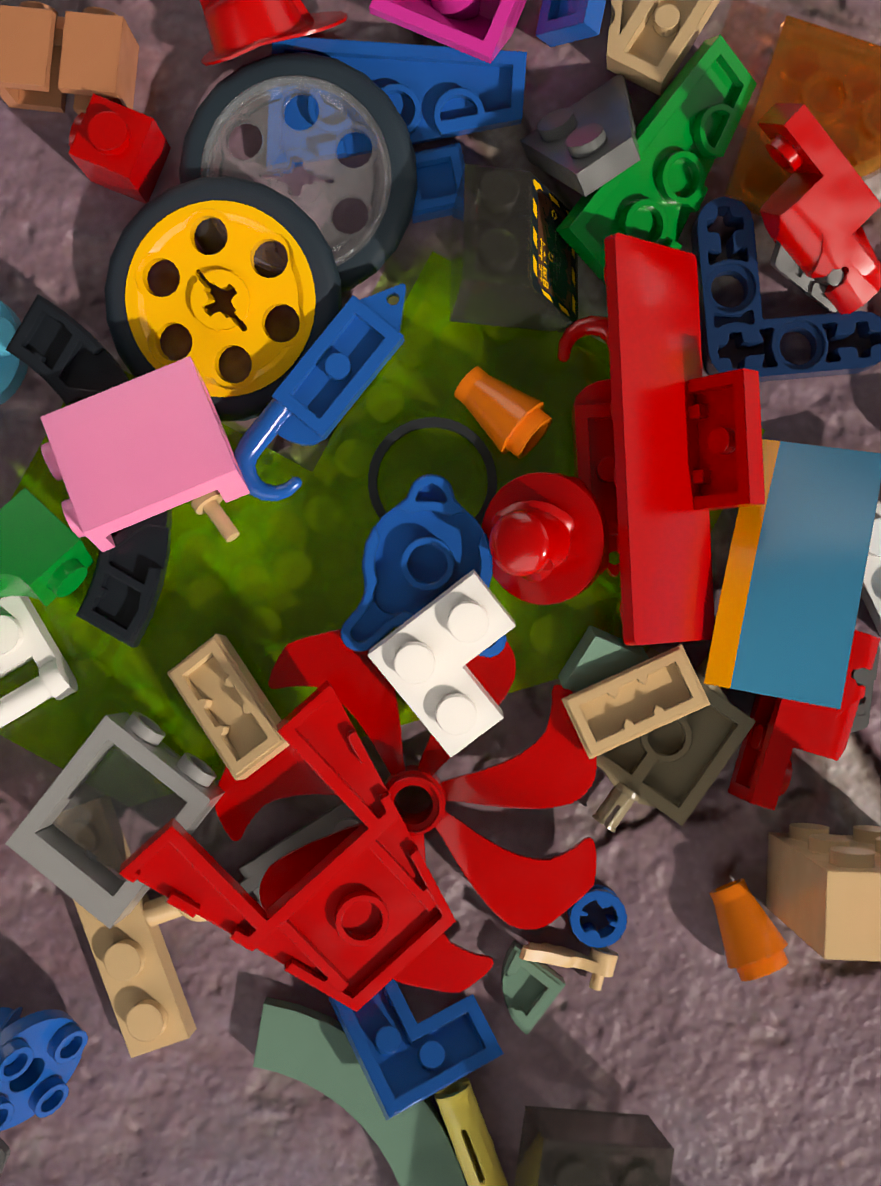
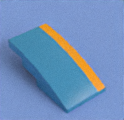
[704,439,881,709]

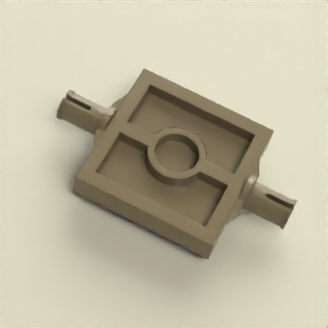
[592,647,756,832]

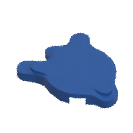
[340,474,507,658]

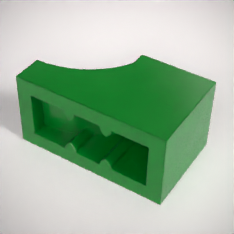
[0,488,94,607]

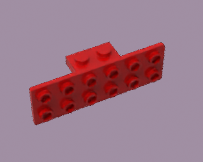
[604,233,765,645]

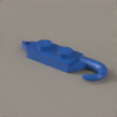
[234,283,407,501]

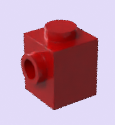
[68,94,171,204]

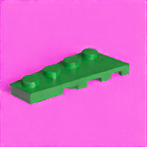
[556,34,757,286]

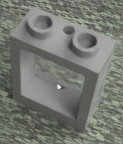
[5,711,225,929]

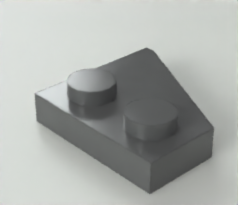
[520,74,641,197]

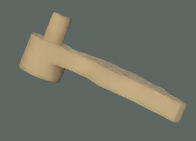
[519,942,618,991]

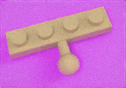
[55,793,207,1058]

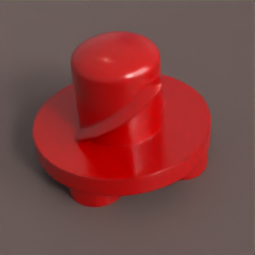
[482,472,609,605]

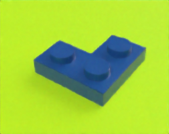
[329,979,504,1121]

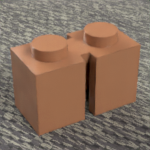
[0,1,139,114]

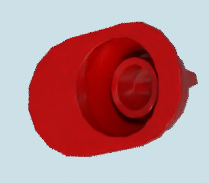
[199,0,348,66]

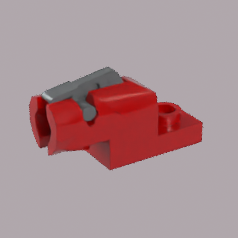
[757,103,881,315]
[727,630,880,811]

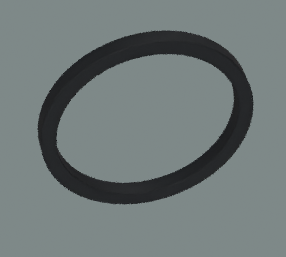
[368,417,497,525]

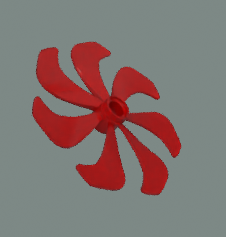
[215,628,597,993]

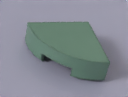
[558,625,649,691]
[501,940,566,1035]

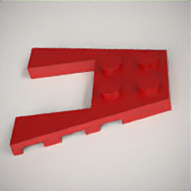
[119,680,456,1012]

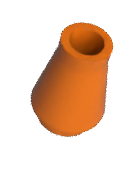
[454,366,553,459]
[709,878,789,981]

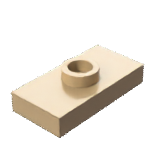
[167,634,289,780]
[561,644,710,759]

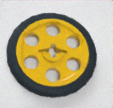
[104,176,342,422]

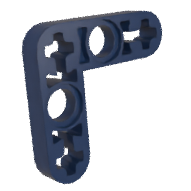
[691,196,881,382]

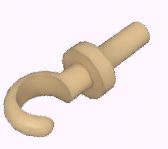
[191,490,240,542]

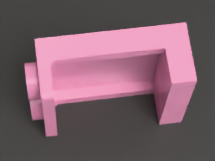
[41,356,250,552]

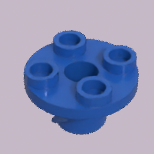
[0,1007,88,1131]

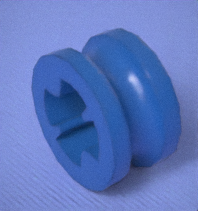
[567,884,627,948]

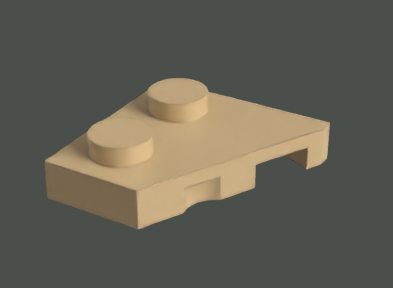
[606,0,720,96]

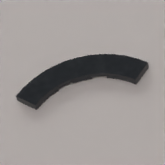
[6,294,172,648]

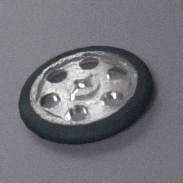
[179,52,417,293]

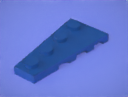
[267,37,527,172]

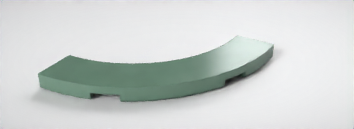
[253,997,468,1186]

